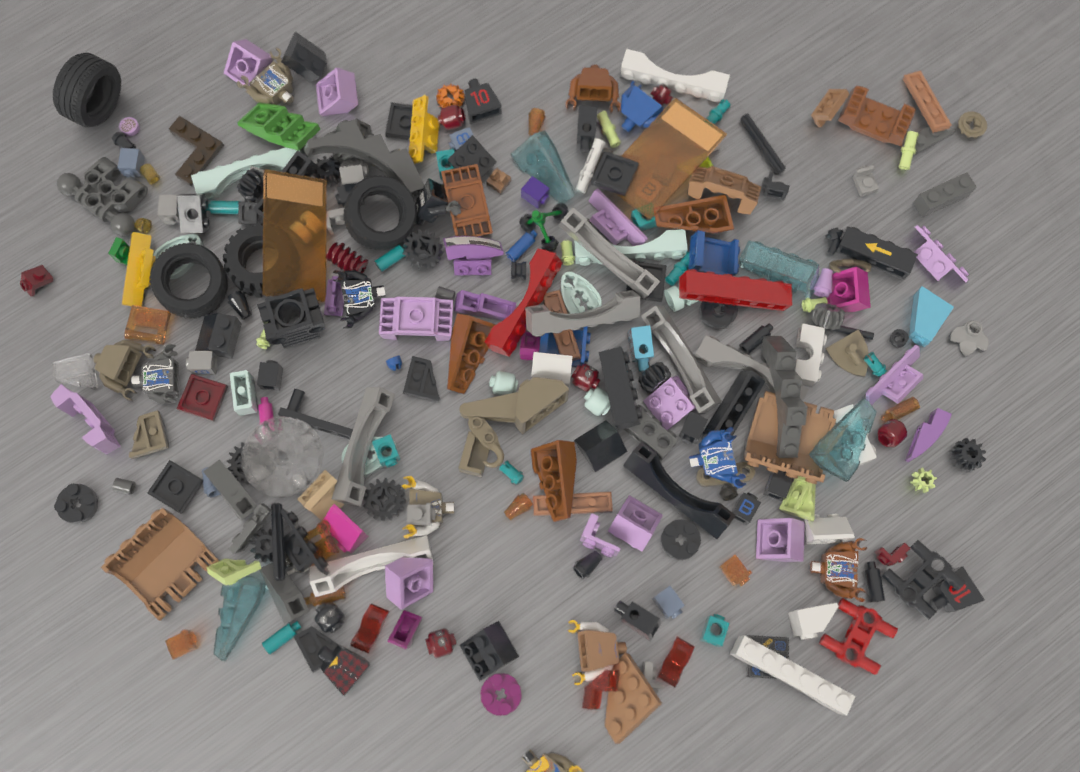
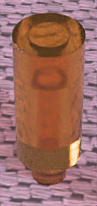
[881,397,920,423]
[304,586,346,607]

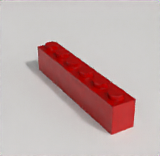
[679,269,792,311]

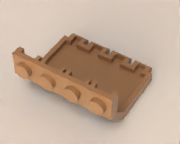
[744,391,836,484]

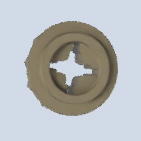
[958,111,987,139]

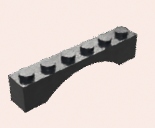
[623,442,736,539]

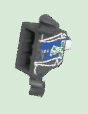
[131,344,179,404]

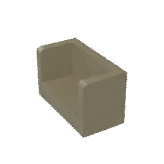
[458,431,490,478]

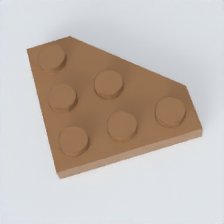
[605,653,662,744]

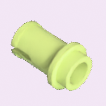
[560,240,575,266]
[802,297,828,313]
[256,329,271,349]

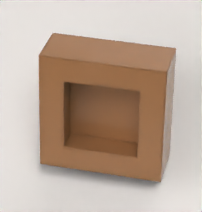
[486,168,512,194]

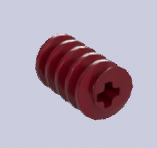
[326,242,369,273]

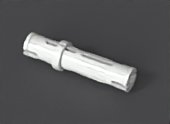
[575,138,605,194]

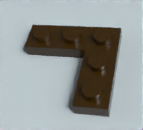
[169,116,224,187]

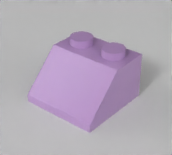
[224,39,273,85]
[316,67,358,116]
[608,495,663,551]
[756,518,805,562]
[385,557,433,610]

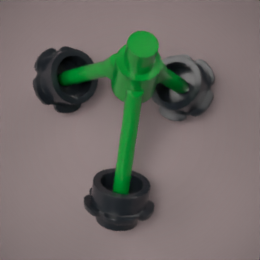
[519,203,569,252]

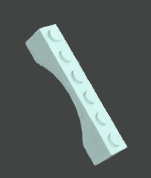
[191,147,301,201]
[573,229,687,266]

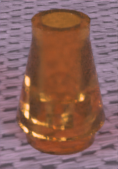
[528,108,546,137]
[504,492,534,520]

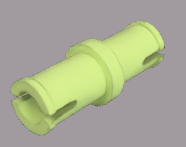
[597,111,621,148]
[898,131,919,170]

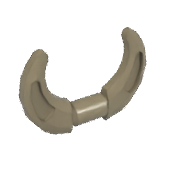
[829,259,872,272]

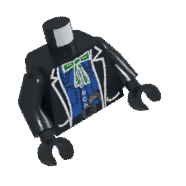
[333,270,385,329]

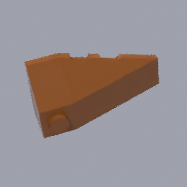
[531,440,577,522]

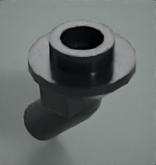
[825,228,844,255]

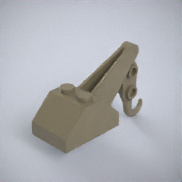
[459,377,569,468]

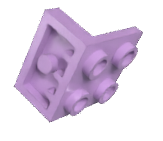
[643,376,697,430]
[580,513,621,558]

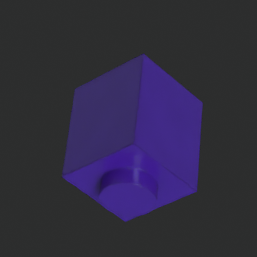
[521,176,550,209]

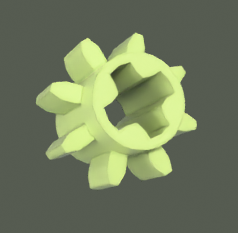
[910,468,937,493]

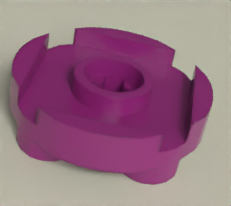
[480,673,521,716]

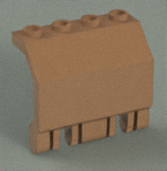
[101,508,220,621]

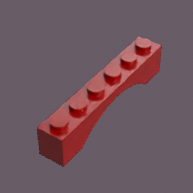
[484,248,563,357]

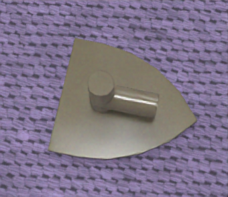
[825,330,869,377]

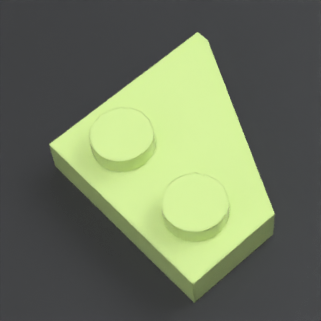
[779,476,816,521]
[206,559,261,585]

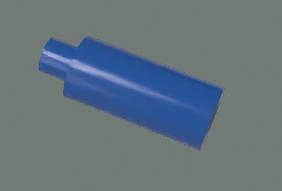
[506,230,538,262]

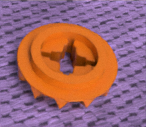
[436,83,465,108]

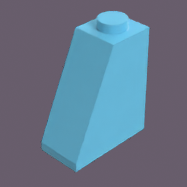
[908,286,954,347]

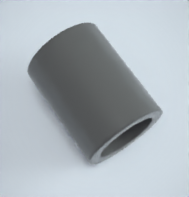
[435,286,456,301]
[112,478,136,495]

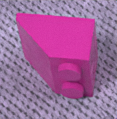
[826,267,871,312]
[321,504,369,554]

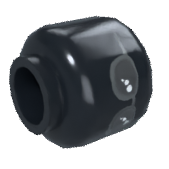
[314,602,345,634]

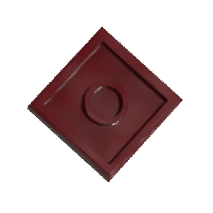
[176,374,228,421]

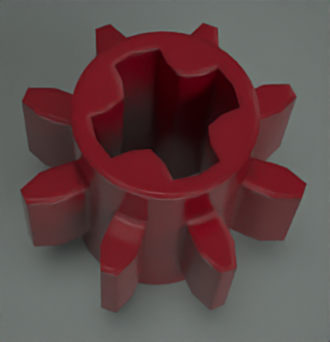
[650,84,674,107]

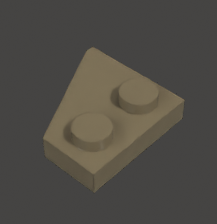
[129,410,169,459]

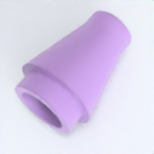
[813,268,833,298]

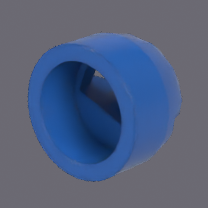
[386,355,402,371]

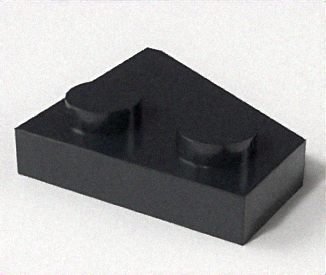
[403,356,440,402]
[293,626,338,673]

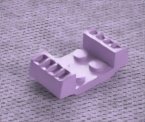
[379,297,453,341]
[50,384,121,455]

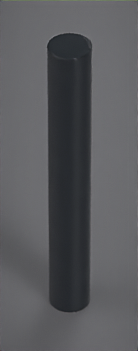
[816,325,874,340]

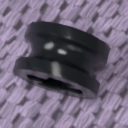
[890,329,909,348]

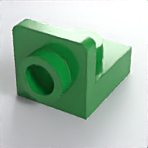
[108,237,130,265]

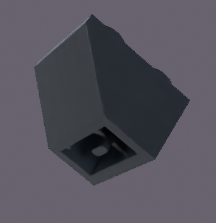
[460,621,519,681]

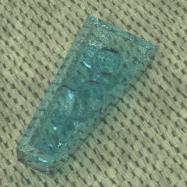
[739,240,819,299]

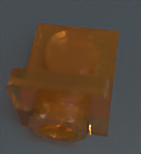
[719,554,752,586]
[165,629,198,660]

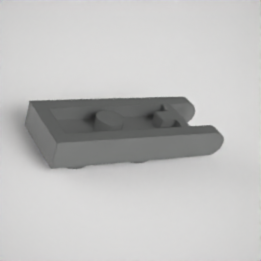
[915,126,956,155]

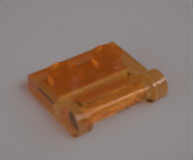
[124,305,171,345]
[307,520,340,566]

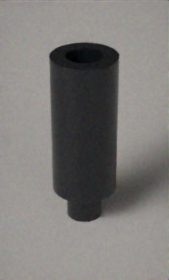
[739,323,774,355]
[865,561,885,602]

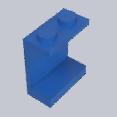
[539,326,591,367]

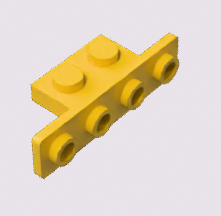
[409,95,439,164]
[122,232,155,308]

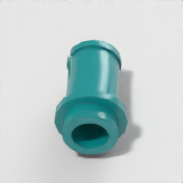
[863,352,887,377]
[499,460,524,485]

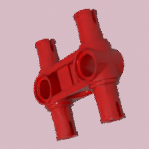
[819,598,898,675]

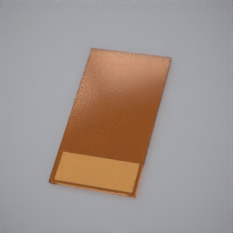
[615,97,727,220]
[263,169,327,302]

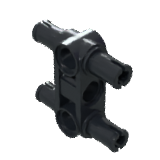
[882,540,966,620]

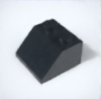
[281,32,327,82]
[195,313,242,359]

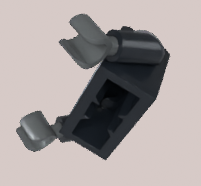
[415,178,461,226]

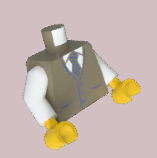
[402,476,455,539]

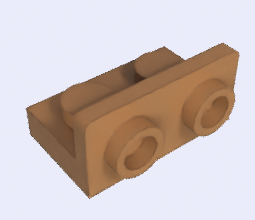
[811,89,849,127]

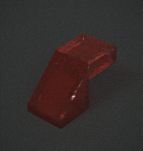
[350,603,389,654]
[657,636,695,687]
[582,670,620,710]

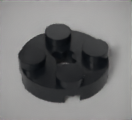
[699,301,738,329]
[54,483,98,524]
[660,520,701,560]

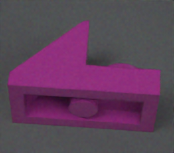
[519,331,541,361]
[387,610,422,650]

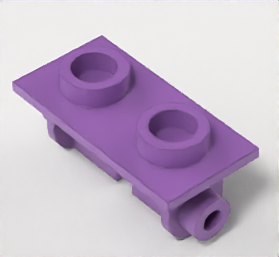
[454,257,492,275]
[324,276,344,316]

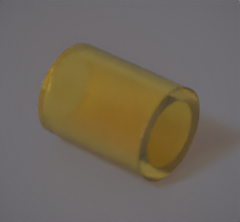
[140,163,160,184]

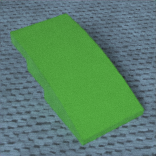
[237,103,321,151]

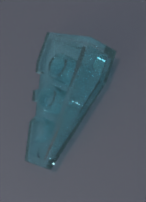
[510,131,576,204]
[809,398,877,482]
[213,575,266,661]

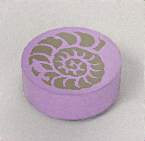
[119,117,140,136]

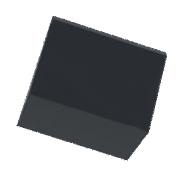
[574,420,627,473]

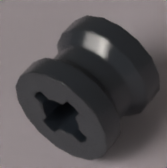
[511,261,526,280]

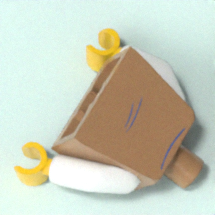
[568,620,627,685]

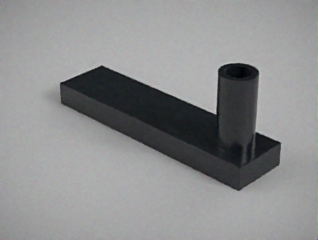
[278,389,353,440]

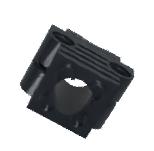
[257,288,326,348]

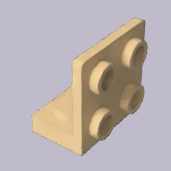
[297,470,344,521]

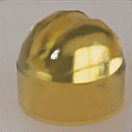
[135,218,152,234]

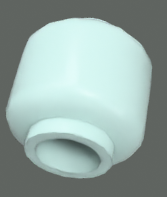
[489,371,518,396]
[584,388,611,416]

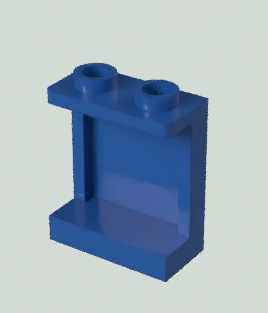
[688,230,740,276]

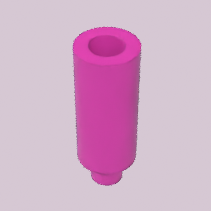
[258,397,276,437]

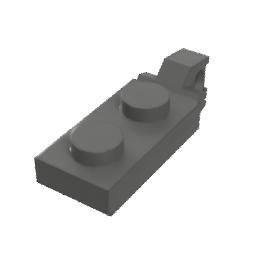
[229,503,272,554]

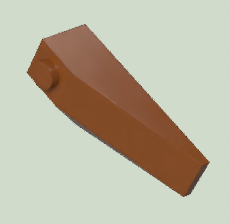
[653,195,734,233]
[447,313,495,394]

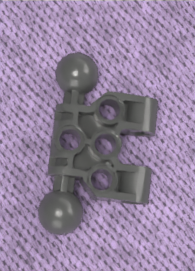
[57,157,148,236]

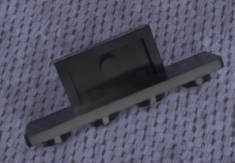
[280,509,330,575]

